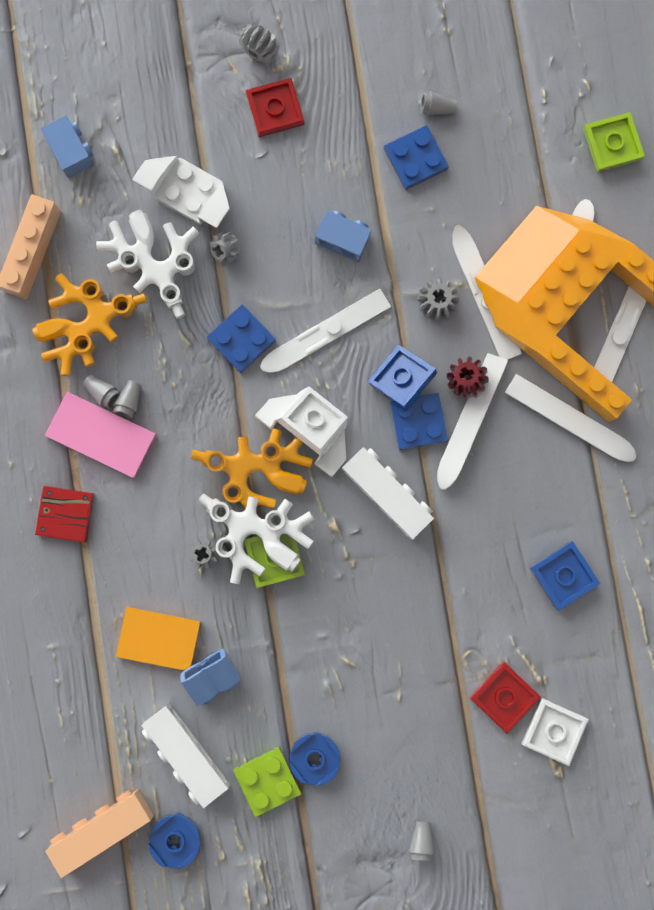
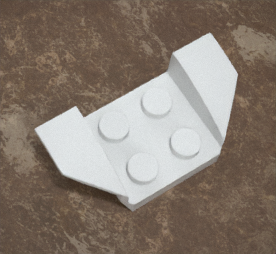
[132,156,229,228]
[254,387,348,477]

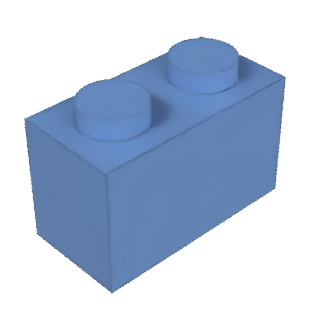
[40,115,93,178]
[315,210,372,262]

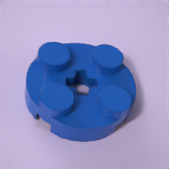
[290,732,340,786]
[149,813,201,869]

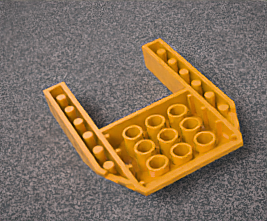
[474,206,654,422]

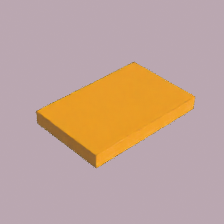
[116,607,201,671]

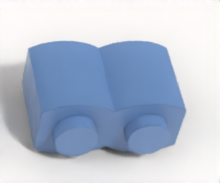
[180,649,241,706]

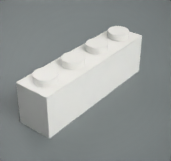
[341,447,434,540]
[141,703,230,809]

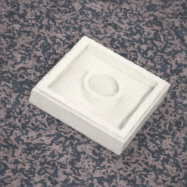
[521,698,589,766]

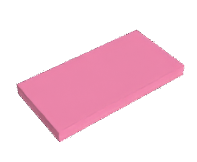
[45,392,157,479]

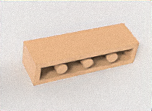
[0,194,61,300]
[45,789,154,878]

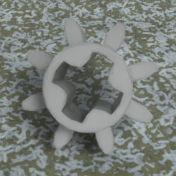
[210,232,241,263]
[188,539,218,569]

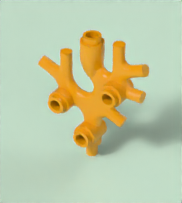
[33,273,147,376]
[190,429,313,509]

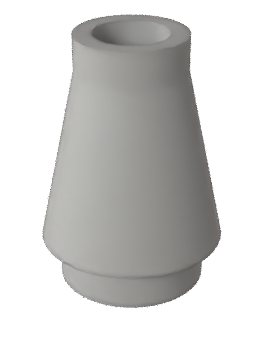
[420,91,457,116]
[83,375,120,409]
[113,380,141,419]
[409,821,435,861]

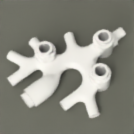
[96,210,200,319]
[198,493,315,584]

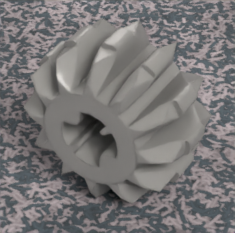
[238,23,280,64]
[417,278,459,321]

